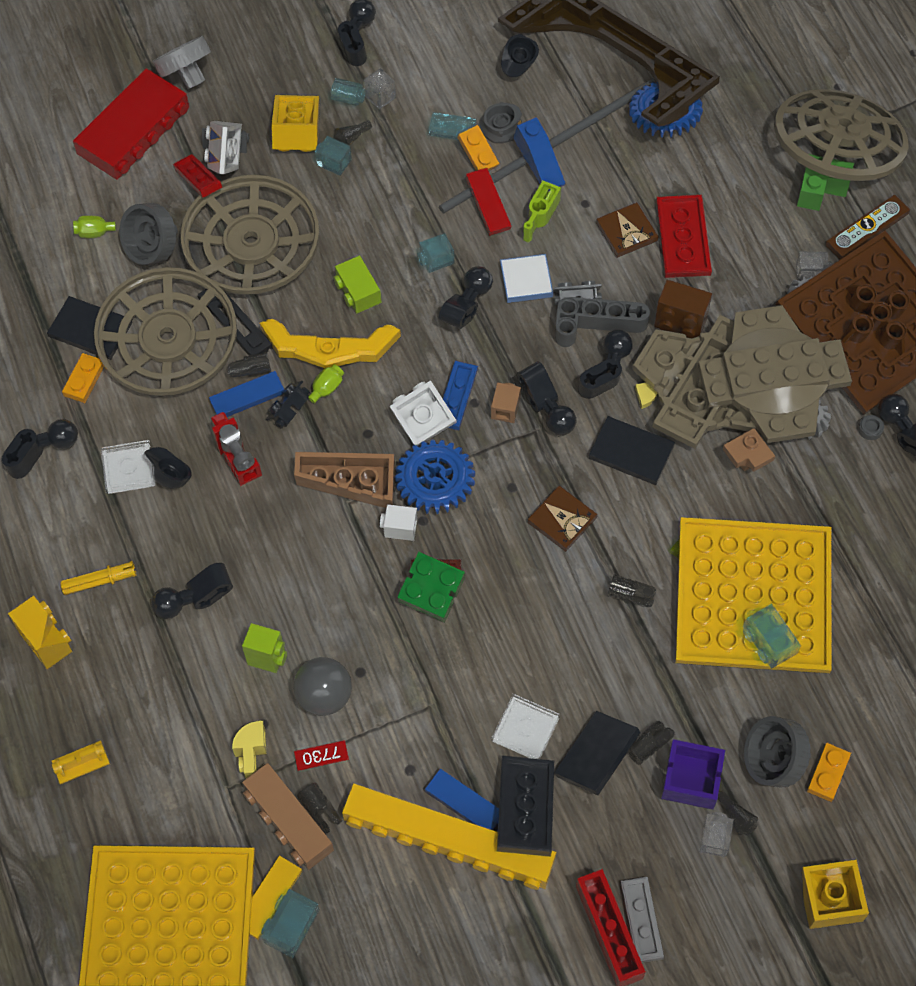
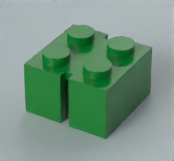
[397,551,465,623]

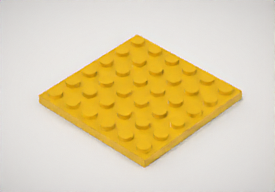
[675,517,832,673]
[79,846,255,986]

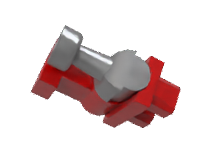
[211,412,262,486]

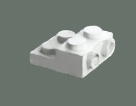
[390,381,457,446]

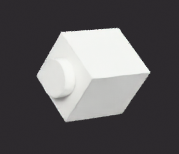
[380,505,418,541]

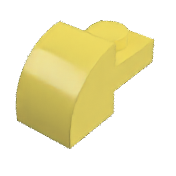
[232,721,266,779]

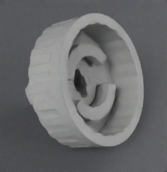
[152,35,211,89]

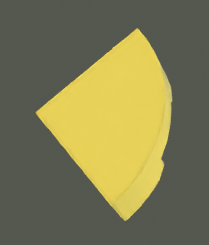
[635,382,658,409]

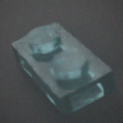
[429,112,477,140]

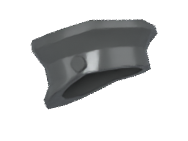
[480,102,522,143]

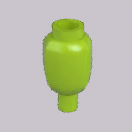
[73,215,116,239]
[308,364,344,404]

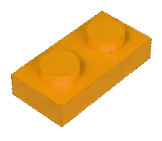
[457,125,500,171]
[62,353,104,403]
[807,743,851,802]

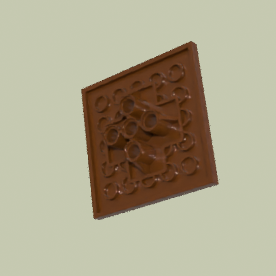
[775,231,916,415]

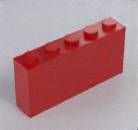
[73,68,189,180]

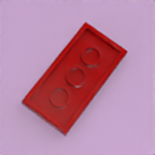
[656,195,712,278]

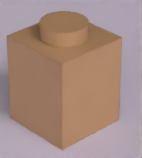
[491,382,521,423]

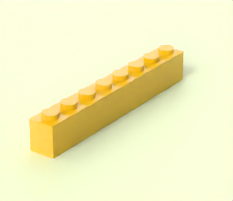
[342,783,556,890]

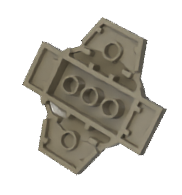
[698,305,852,443]
[633,315,760,449]

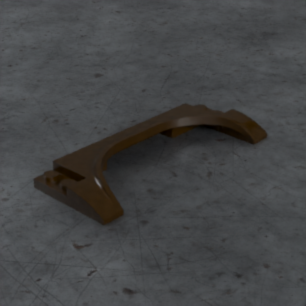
[498,0,720,126]

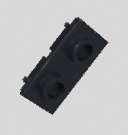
[265,380,310,429]

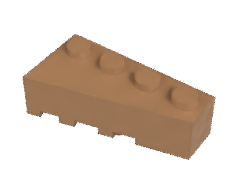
[294,452,395,508]

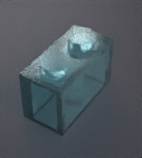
[743,604,801,669]
[261,889,320,958]

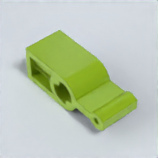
[523,180,561,243]

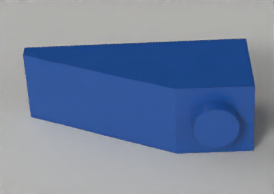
[513,117,565,191]

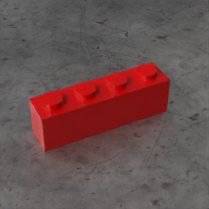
[576,869,646,986]

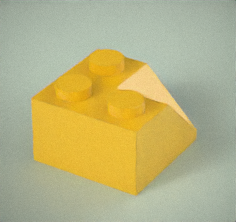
[8,596,72,669]
[802,860,869,929]

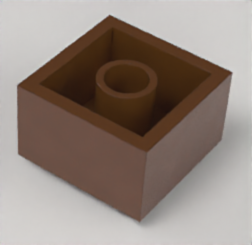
[654,279,712,339]

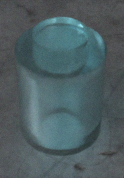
[331,78,366,106]

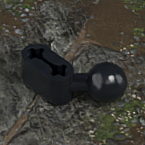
[338,0,376,66]
[439,266,493,329]
[578,330,633,399]
[517,361,577,436]
[878,393,916,457]
[1,419,78,479]
[151,563,233,619]

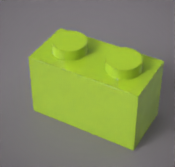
[333,255,382,314]
[242,623,287,674]

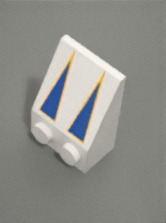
[204,121,242,174]

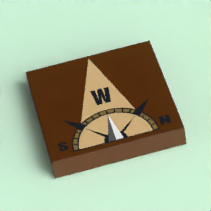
[596,202,658,258]
[528,486,597,552]

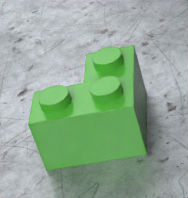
[797,154,854,211]

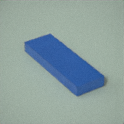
[443,361,478,430]
[209,371,284,417]
[425,769,499,831]

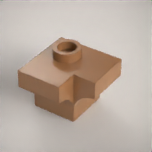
[723,428,775,472]

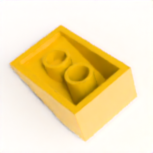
[272,95,319,152]

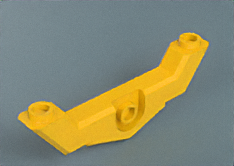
[259,319,401,368]

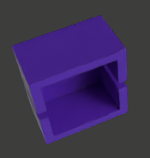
[661,739,725,810]

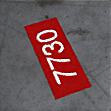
[294,740,349,771]

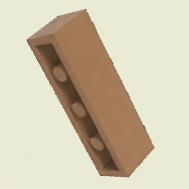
[242,763,334,870]

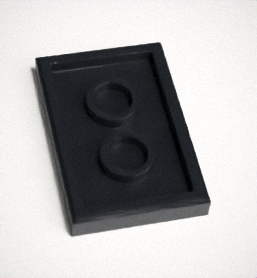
[47,296,132,360]
[589,416,675,485]
[554,711,641,795]

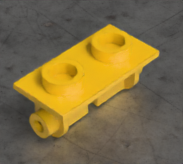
[52,740,110,785]

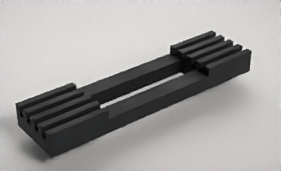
[198,289,273,361]

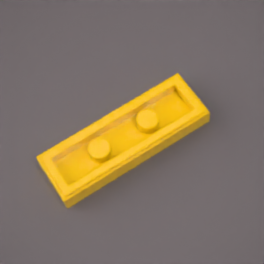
[250,855,302,940]

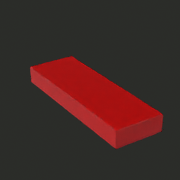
[173,154,223,198]
[465,168,512,236]

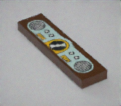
[825,195,910,260]

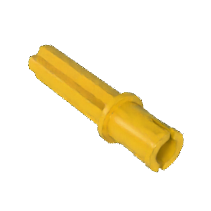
[61,561,137,595]

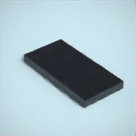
[497,756,554,857]

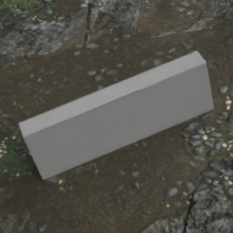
[620,877,664,963]

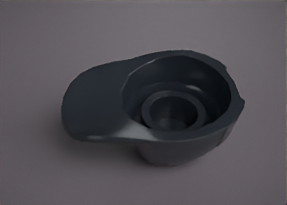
[501,34,539,77]
[144,447,192,489]

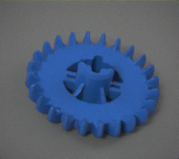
[629,82,703,138]
[395,439,475,514]

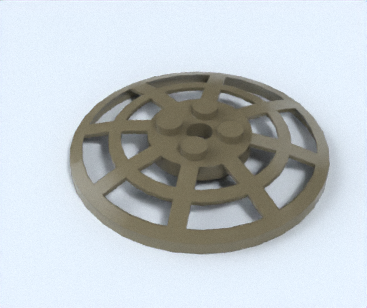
[774,89,909,181]
[181,175,319,295]
[94,267,237,396]

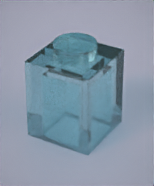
[315,136,352,176]
[417,233,454,273]

